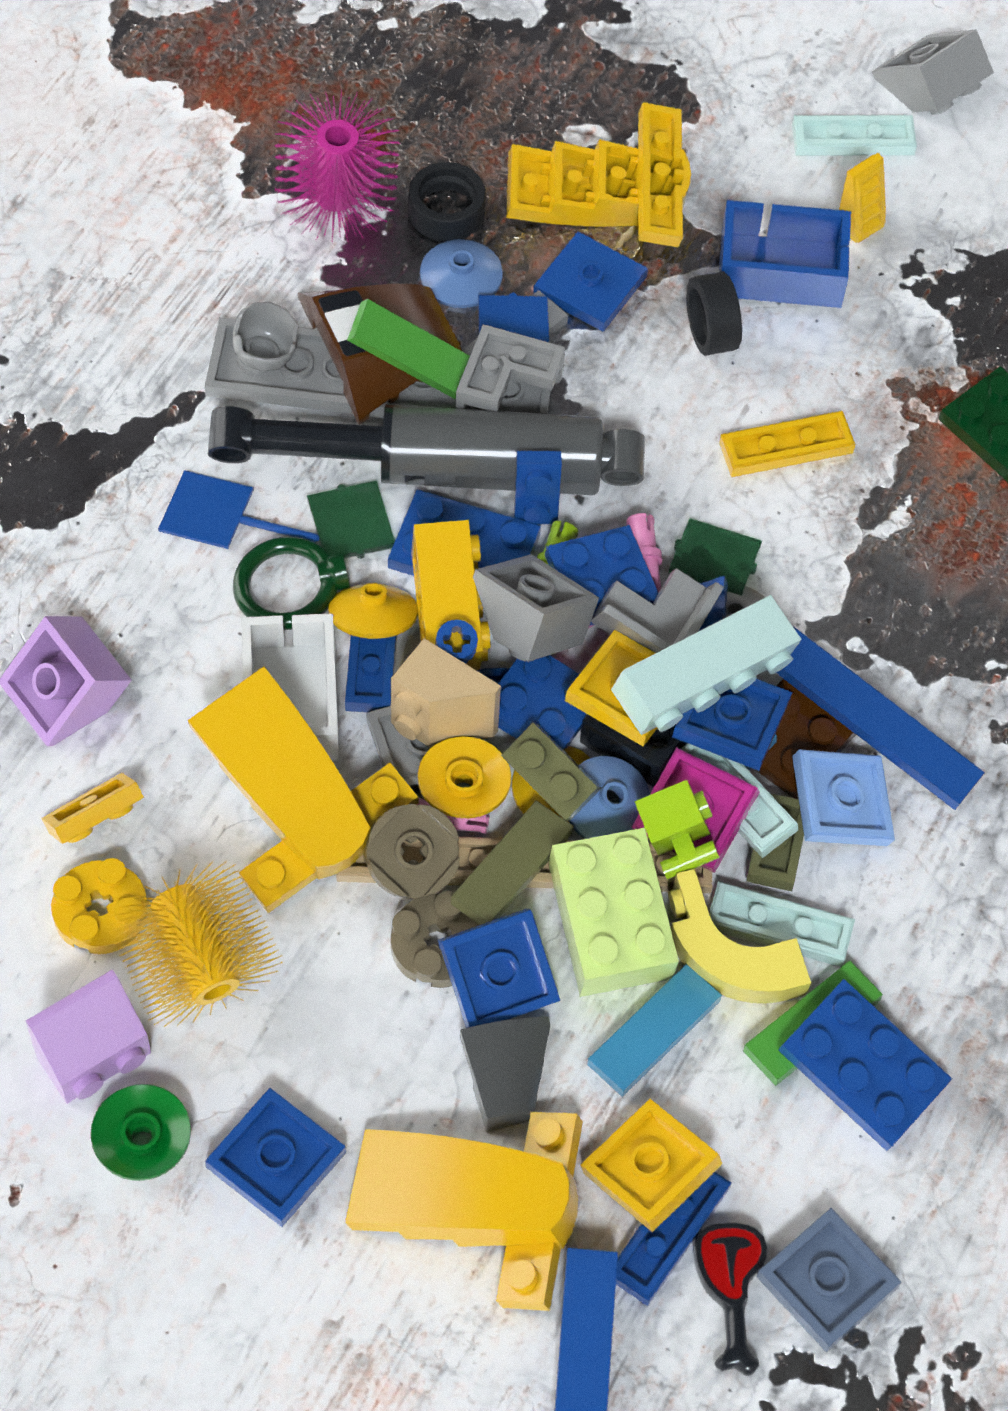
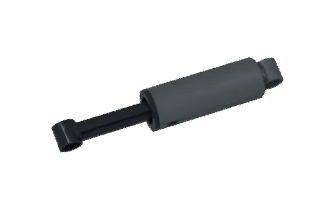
[207,405,645,495]

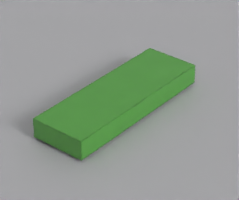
[347,299,470,399]
[743,960,883,1086]

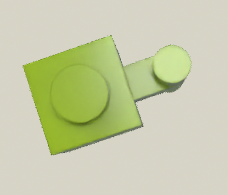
[634,780,720,880]

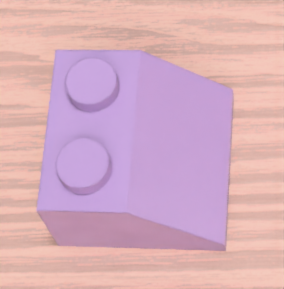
[0,616,132,746]
[26,969,151,1104]

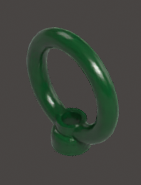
[233,537,350,630]

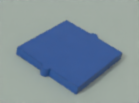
[478,293,549,342]

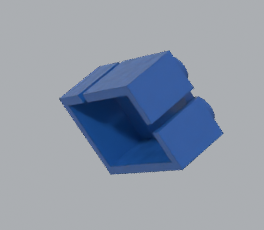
[719,200,851,308]

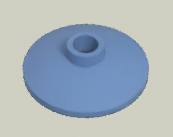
[420,239,503,308]
[569,756,651,839]

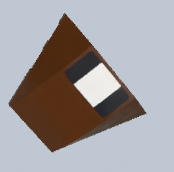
[298,284,463,425]

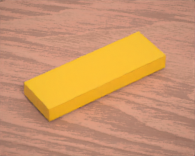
[719,411,856,477]

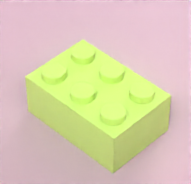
[548,828,679,997]

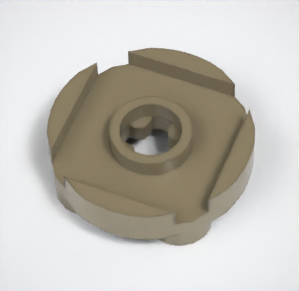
[363,804,460,899]
[391,891,479,988]

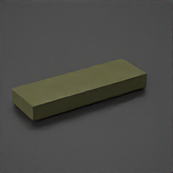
[450,801,574,925]

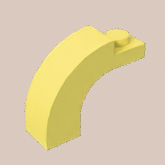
[668,869,811,1004]

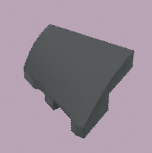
[460,1017,551,1133]

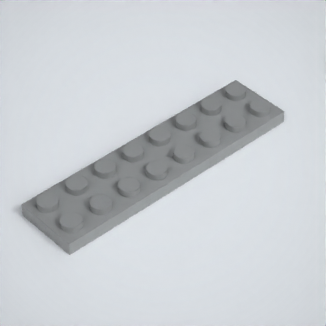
[205,317,551,418]

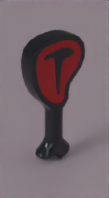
[693,1223,767,1376]

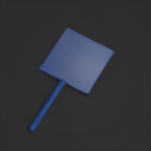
[158,470,320,549]

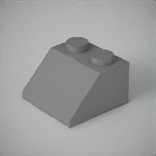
[872,29,994,115]
[473,554,599,662]

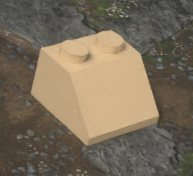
[391,638,501,747]

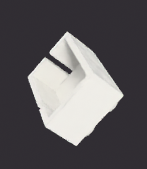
[241,614,339,761]

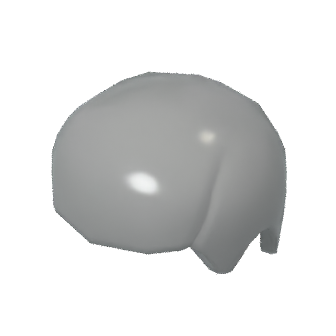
[232,302,298,371]

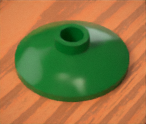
[91,1084,191,1181]

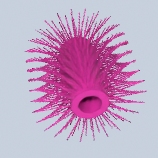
[275,90,400,242]

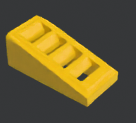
[839,153,886,243]

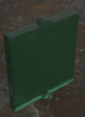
[307,481,395,559]
[668,518,762,596]

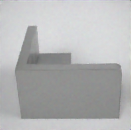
[456,324,565,412]
[591,568,724,653]

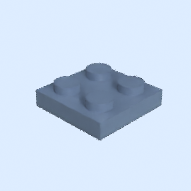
[756,1208,902,1353]

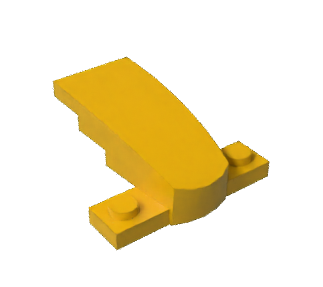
[506,102,691,247]
[187,666,419,913]
[345,1112,583,1311]

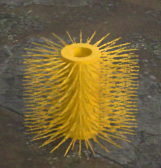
[107,861,283,1027]

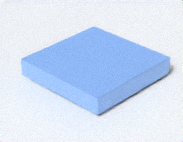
[792,749,895,846]

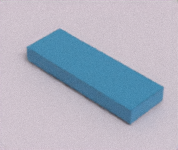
[587,964,722,1097]

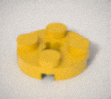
[51,858,148,954]

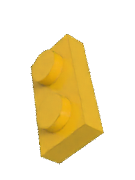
[41,773,144,844]

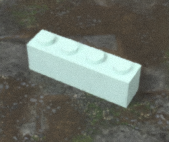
[611,595,802,735]

